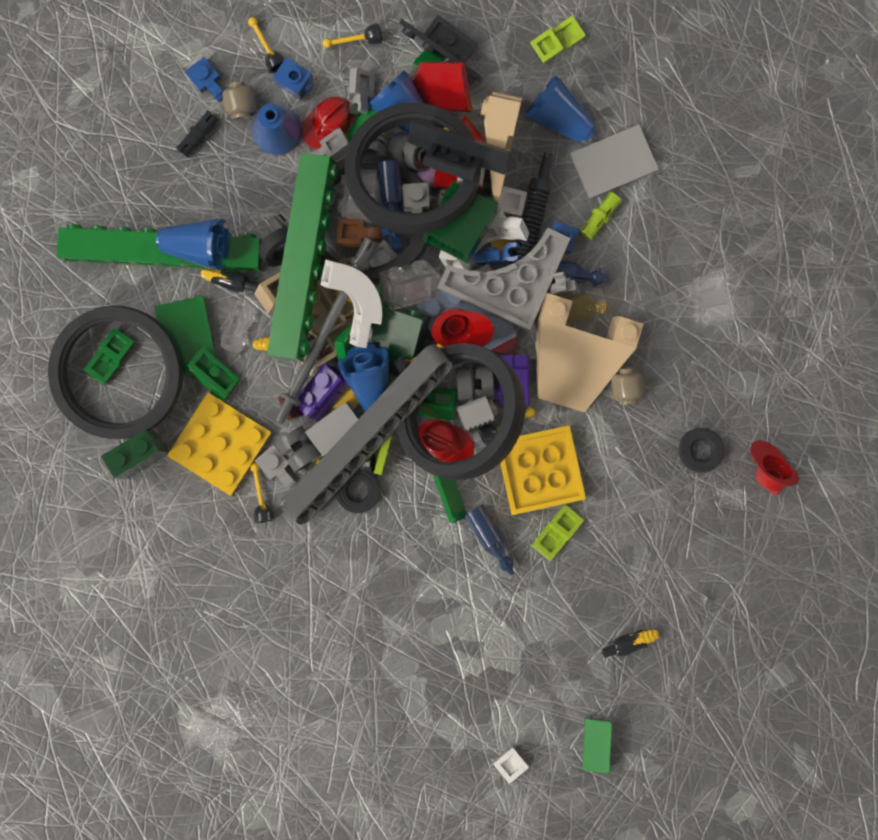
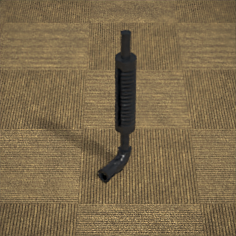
[509,152,553,323]

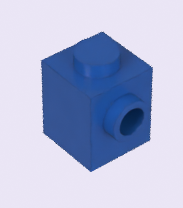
[273,57,314,100]

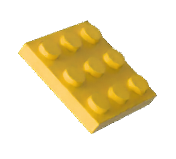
[167,392,272,496]
[500,425,586,515]

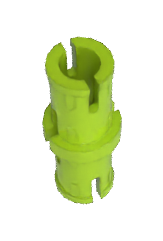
[579,192,622,241]

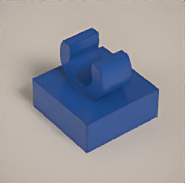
[552,222,578,254]

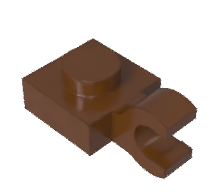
[336,218,383,247]

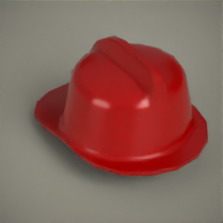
[302,96,355,149]
[432,307,494,347]
[418,419,474,462]
[750,440,799,496]

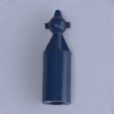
[377,161,403,239]
[552,260,610,288]
[463,504,514,575]

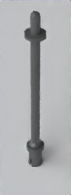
[276,237,379,424]

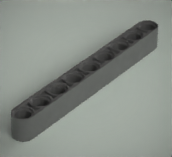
[283,344,452,525]

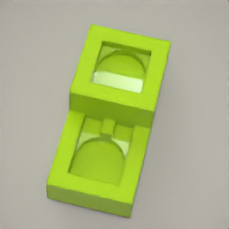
[530,15,587,63]
[531,504,584,561]

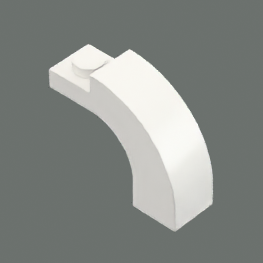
[439,208,529,270]
[320,260,382,348]

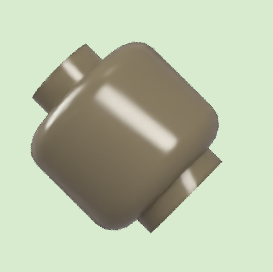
[222,82,257,120]
[611,367,645,404]

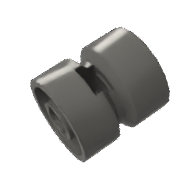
[388,132,430,172]
[456,366,494,401]
[275,426,321,473]

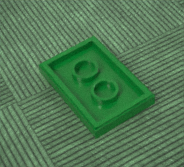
[154,296,217,377]

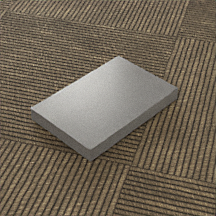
[570,124,659,200]

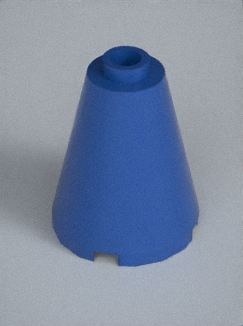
[368,70,425,134]
[525,75,596,143]
[252,104,302,155]
[156,219,230,270]
[338,344,389,412]

